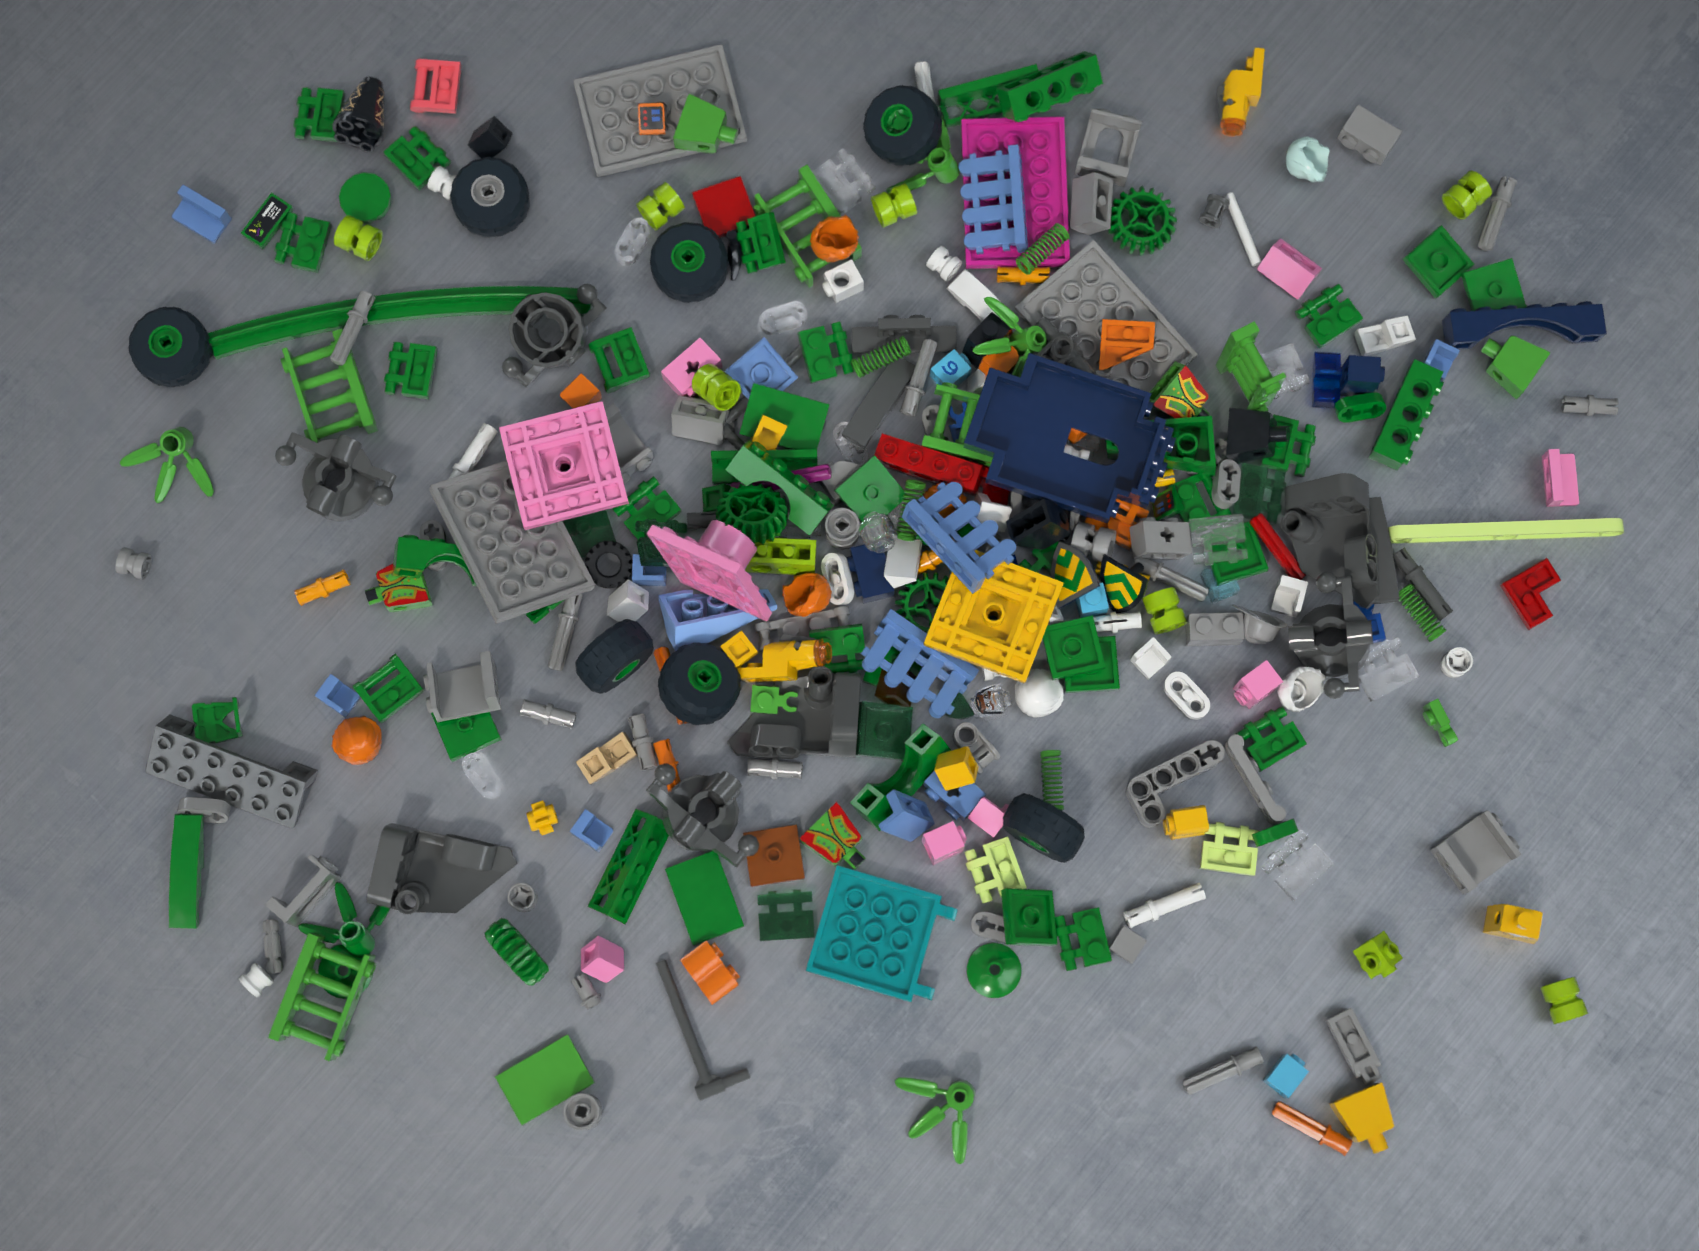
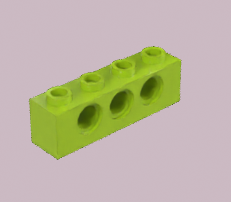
[745,538,816,575]

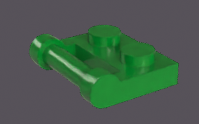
[588,327,650,393]
[1167,473,1233,535]
[353,653,424,724]

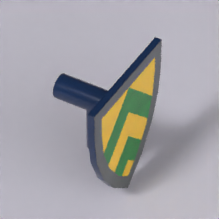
[1050,542,1100,609]

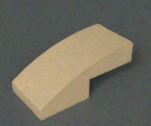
[576,732,638,784]

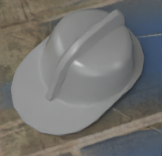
[1232,604,1287,644]

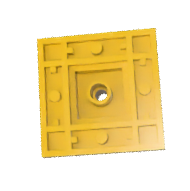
[924,550,1064,684]

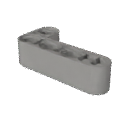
[1125,740,1225,828]

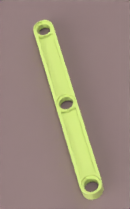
[1388,518,1624,544]

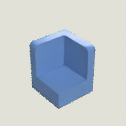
[1423,339,1460,381]
[632,554,667,586]
[314,674,361,718]
[570,809,613,852]

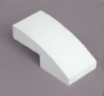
[946,270,1002,322]
[1354,315,1416,356]

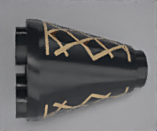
[333,77,384,152]

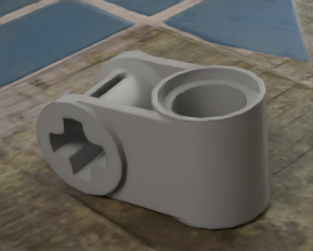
[953,722,1001,775]

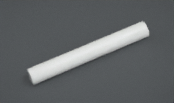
[1224,193,1262,267]

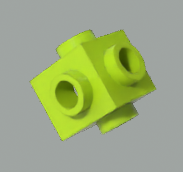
[1353,931,1403,979]

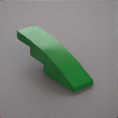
[169,814,204,929]

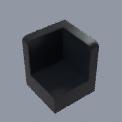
[468,116,513,158]

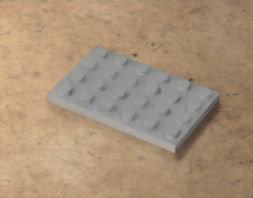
[573,44,747,177]
[1015,240,1198,393]
[429,460,595,624]

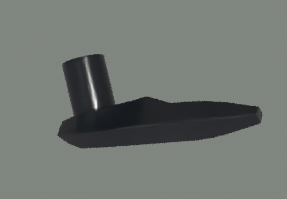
[726,230,742,281]

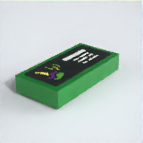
[241,193,294,250]

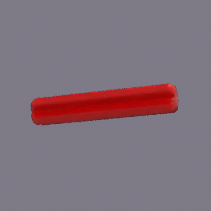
[1250,513,1306,580]

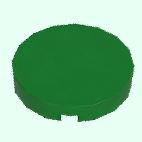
[339,172,392,224]

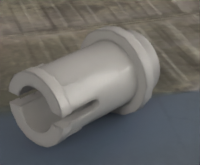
[571,973,602,1010]

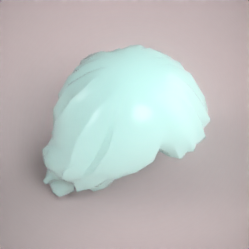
[1286,136,1330,182]

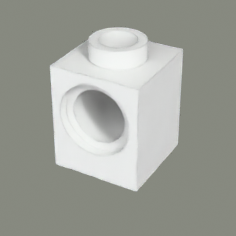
[822,259,864,303]

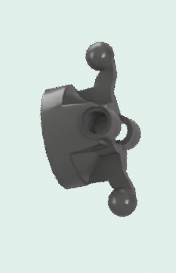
[502,284,607,387]
[275,432,397,522]
[1288,572,1373,699]
[646,764,759,867]

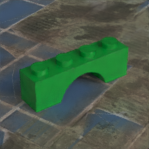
[725,440,834,536]
[392,535,477,586]
[850,723,951,831]

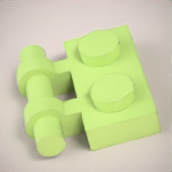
[1199,822,1259,876]
[964,836,1027,904]

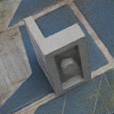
[671,395,729,445]

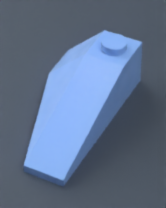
[659,589,777,651]

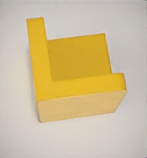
[751,414,787,450]
[720,630,758,669]
[934,746,979,791]

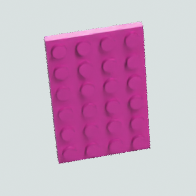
[961,117,1070,269]

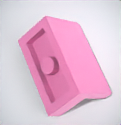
[1257,238,1322,299]
[1542,449,1579,507]

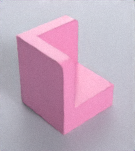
[968,797,1009,837]
[581,936,624,983]

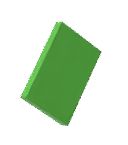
[495,1034,595,1126]

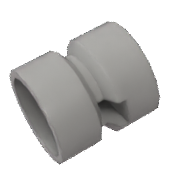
[825,508,860,550]
[1071,521,1116,563]
[563,1093,603,1130]

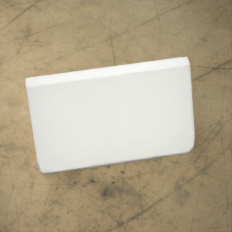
[884,538,923,588]

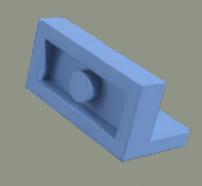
[172,185,232,243]
[879,790,935,842]

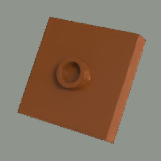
[743,825,805,887]

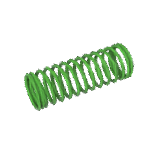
[1016,223,1070,275]
[851,336,911,378]
[897,479,926,541]
[1398,584,1447,642]
[1040,750,1065,811]

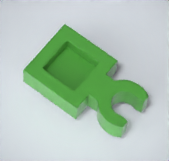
[750,684,798,714]
[1423,699,1458,747]

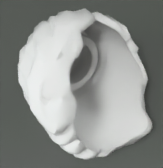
[1277,666,1326,712]
[1015,668,1064,718]

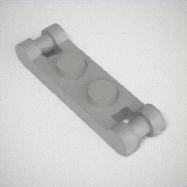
[755,606,852,651]
[1224,735,1286,825]

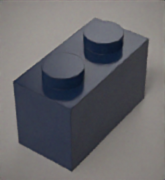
[1338,355,1385,397]
[846,541,894,604]

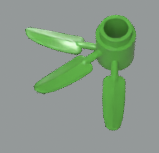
[886,116,960,194]
[973,297,1047,377]
[120,427,214,503]
[895,1077,975,1164]

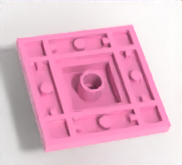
[499,401,629,530]
[647,520,772,622]

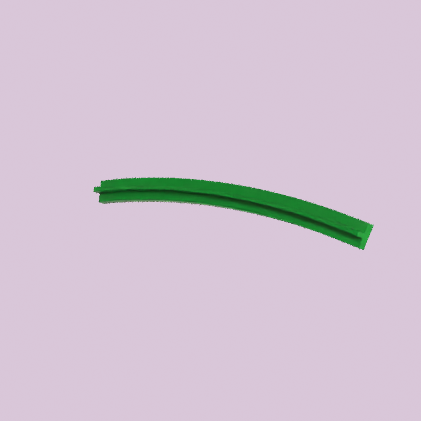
[208,286,592,359]

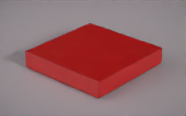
[692,176,755,238]

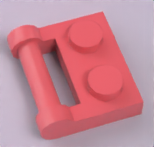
[410,59,462,114]

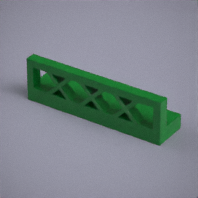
[937,64,1038,128]
[711,449,818,485]
[587,809,669,925]

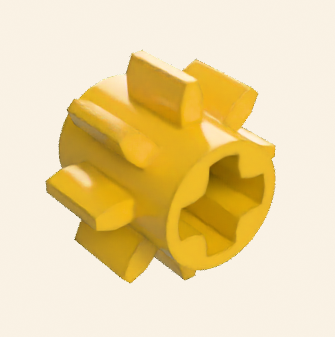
[526,800,559,835]

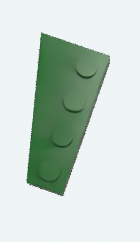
[1106,416,1216,476]

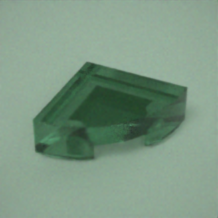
[945,693,975,720]

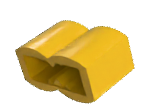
[1163,805,1209,840]

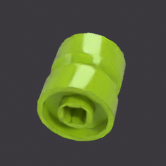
[1442,170,1492,220]
[636,182,685,231]
[871,183,917,228]
[334,215,383,261]
[692,364,741,411]
[1142,587,1188,635]
[1540,976,1589,1024]

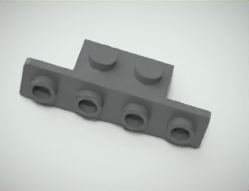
[852,315,957,354]

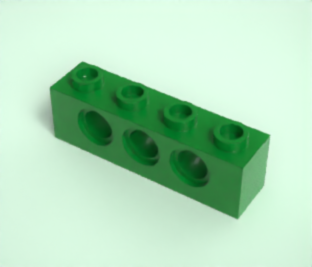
[996,51,1103,122]
[1368,359,1444,471]

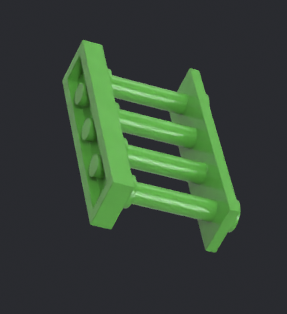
[753,165,862,288]
[1216,321,1286,412]
[281,329,378,443]
[921,382,993,467]
[268,932,376,1061]

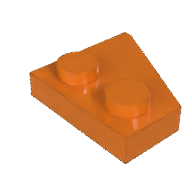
[1099,319,1155,371]

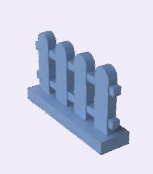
[959,145,1028,254]
[902,482,1016,594]
[861,609,979,718]

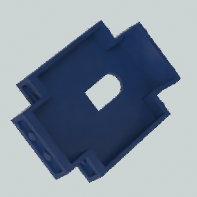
[963,353,1176,523]

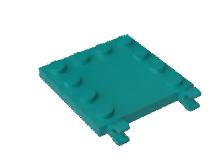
[806,865,958,1002]

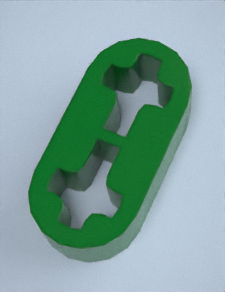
[1334,392,1387,423]
[1251,818,1299,847]

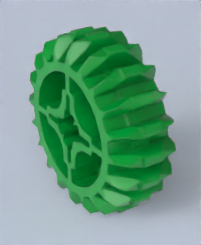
[1108,185,1177,256]
[716,483,788,545]
[895,572,949,633]
[484,918,549,986]

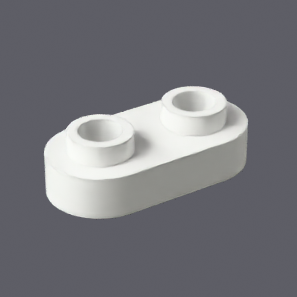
[821,553,855,605]
[1163,672,1210,720]

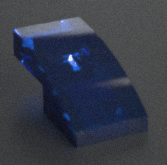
[1312,352,1342,408]

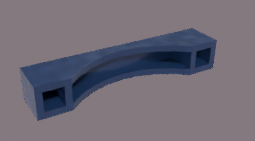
[1442,301,1607,350]

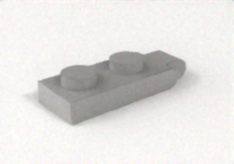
[1325,1008,1382,1086]

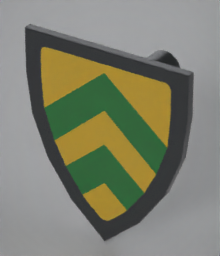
[1100,554,1149,614]

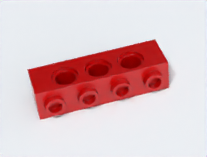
[874,433,984,497]

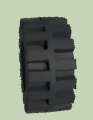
[585,540,633,588]

